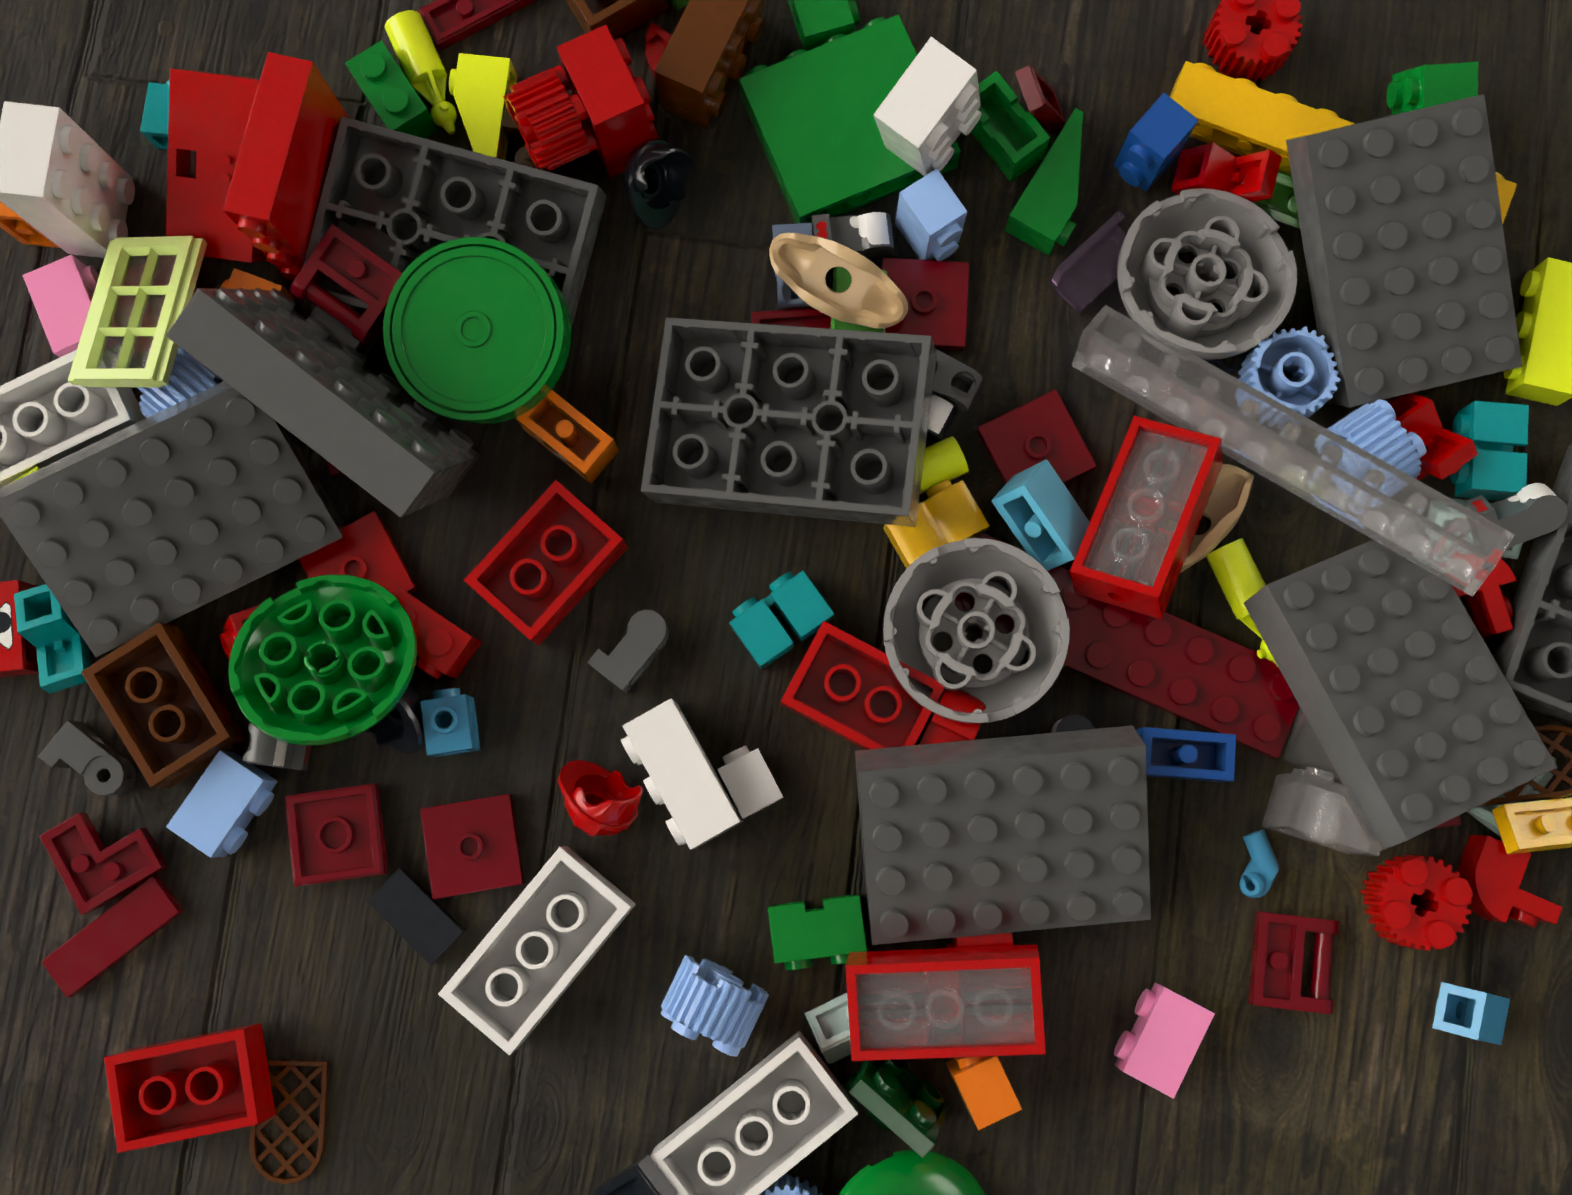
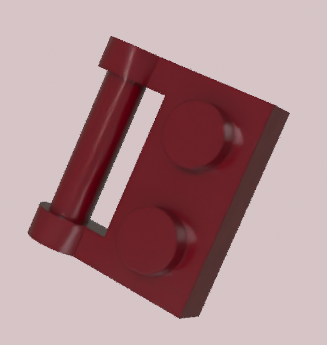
[290,224,402,345]
[1248,911,1340,1014]

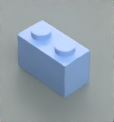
[895,169,967,261]
[166,750,278,858]

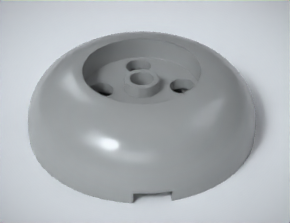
[1117,188,1297,360]
[883,538,1070,723]

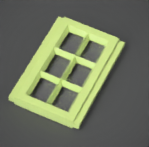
[67,236,207,387]

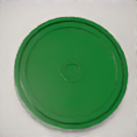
[383,237,571,425]

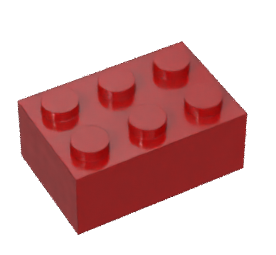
[557,25,659,177]
[464,480,628,646]
[780,621,944,750]
[104,1023,276,1153]

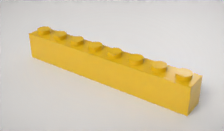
[1170,61,1517,224]

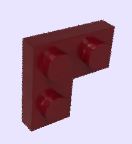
[39,812,168,915]

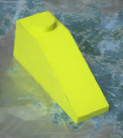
[449,53,517,160]

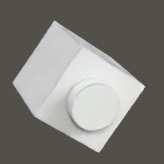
[717,745,784,819]

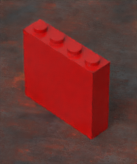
[223,52,349,281]

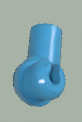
[1239,829,1279,898]

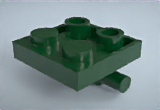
[842,1059,948,1158]

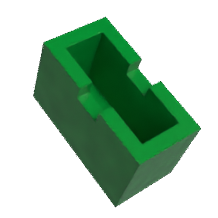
[345,40,438,138]
[1386,62,1479,115]
[971,71,1050,182]
[768,894,867,970]

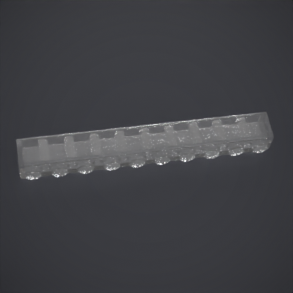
[1072,305,1515,597]

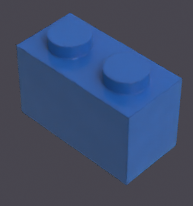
[1113,93,1199,192]
[1135,727,1236,782]

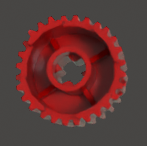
[1203,0,1302,82]
[503,65,597,171]
[1360,855,1473,951]

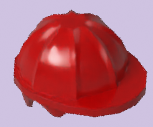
[558,760,643,836]

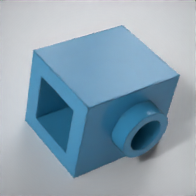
[420,688,481,757]
[1432,982,1510,1045]

